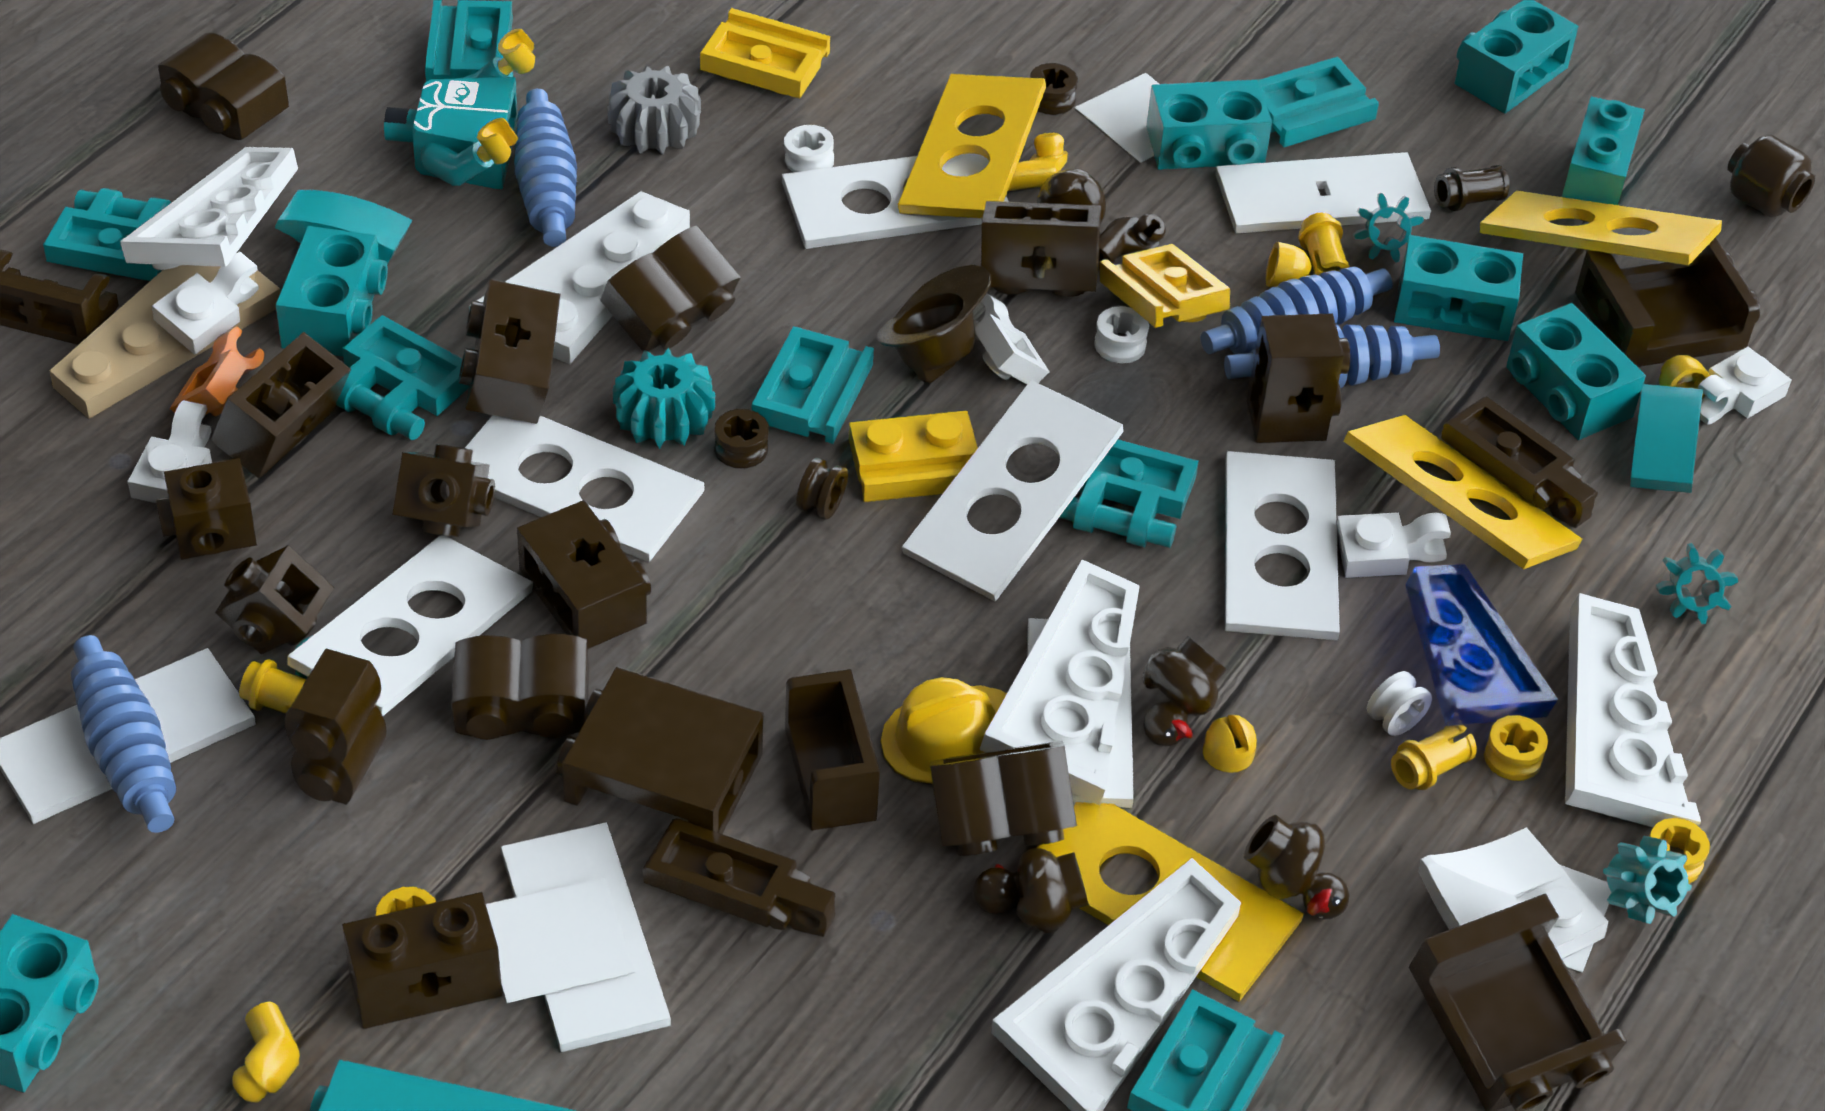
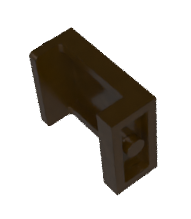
[1575,237,1760,367]
[557,667,764,834]
[1409,893,1627,1111]

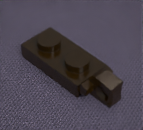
[1441,396,1598,528]
[643,818,836,937]

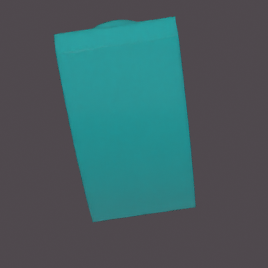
[275,190,412,265]
[1630,384,1703,493]

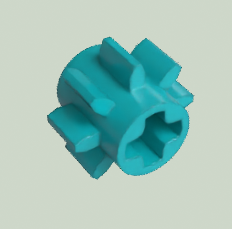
[1353,193,1424,263]
[1656,543,1738,624]
[1603,836,1692,924]

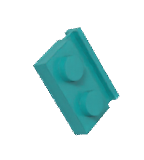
[425,0,513,82]
[1259,56,1379,148]
[751,326,874,444]
[1127,989,1284,1111]

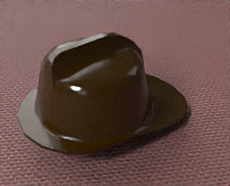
[877,265,991,382]

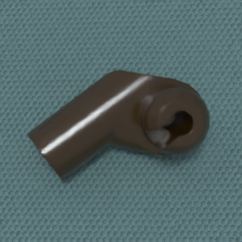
[1099,213,1166,271]

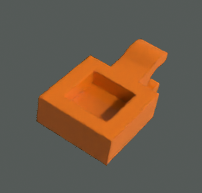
[170,326,265,416]

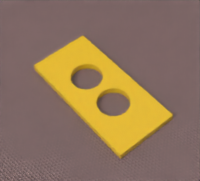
[898,74,1046,219]
[1480,191,1722,265]
[1343,415,1583,570]
[1037,802,1304,1002]

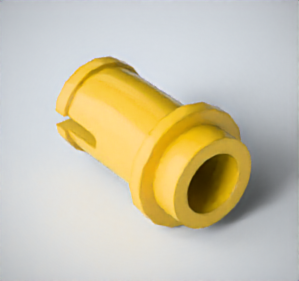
[1298,212,1350,275]
[239,659,306,714]
[1391,722,1477,790]

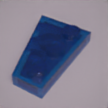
[1405,564,1558,726]

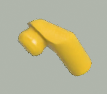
[1008,133,1068,191]
[232,1002,300,1103]

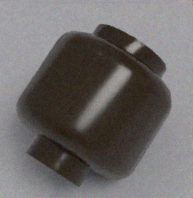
[1727,135,1815,217]

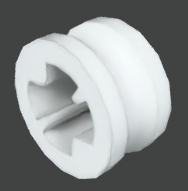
[784,125,834,172]
[1094,306,1149,363]
[1366,671,1432,736]

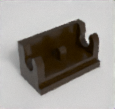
[0,249,119,345]

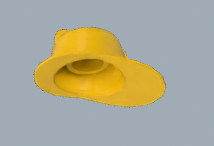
[880,677,1007,784]

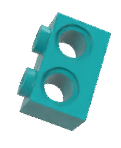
[1454,0,1579,114]
[1146,79,1272,170]
[1562,96,1645,205]
[276,226,388,357]
[1394,235,1523,341]
[1506,303,1646,441]
[0,914,99,1093]

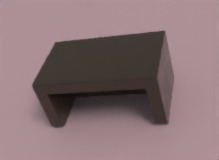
[785,669,880,831]

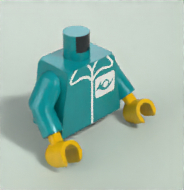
[384,29,535,189]

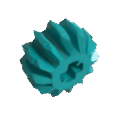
[612,347,715,449]

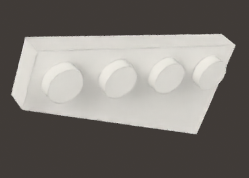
[120,147,298,270]
[469,191,690,364]
[980,560,1139,806]
[1565,593,1701,827]
[991,858,1241,1111]

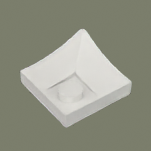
[1418,827,1608,959]

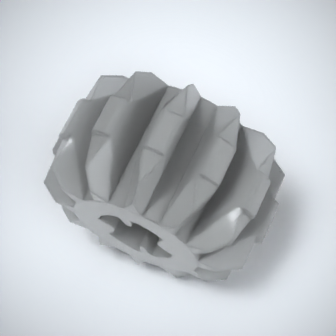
[607,65,701,155]

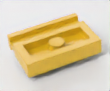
[700,8,830,99]
[1100,244,1230,328]
[848,411,978,502]

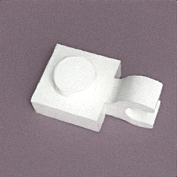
[152,252,259,355]
[974,293,1049,384]
[1698,347,1792,425]
[127,400,212,503]
[1337,513,1451,578]

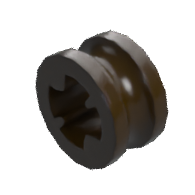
[1030,63,1078,115]
[714,409,769,469]
[796,457,848,519]

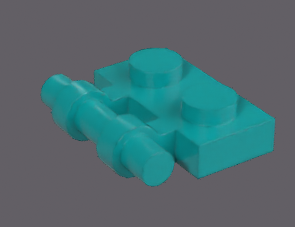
[43,188,171,281]
[336,315,469,440]
[1059,440,1199,548]

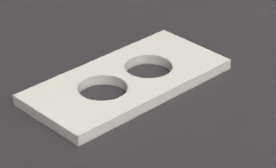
[782,154,1009,249]
[902,380,1124,602]
[465,415,704,562]
[1225,451,1340,640]
[287,535,533,716]

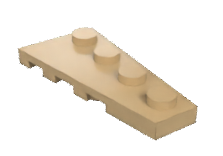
[49,253,281,419]

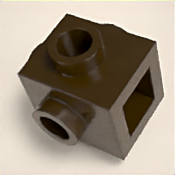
[392,444,495,537]
[156,458,257,560]
[215,545,334,655]

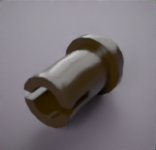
[1434,165,1510,211]

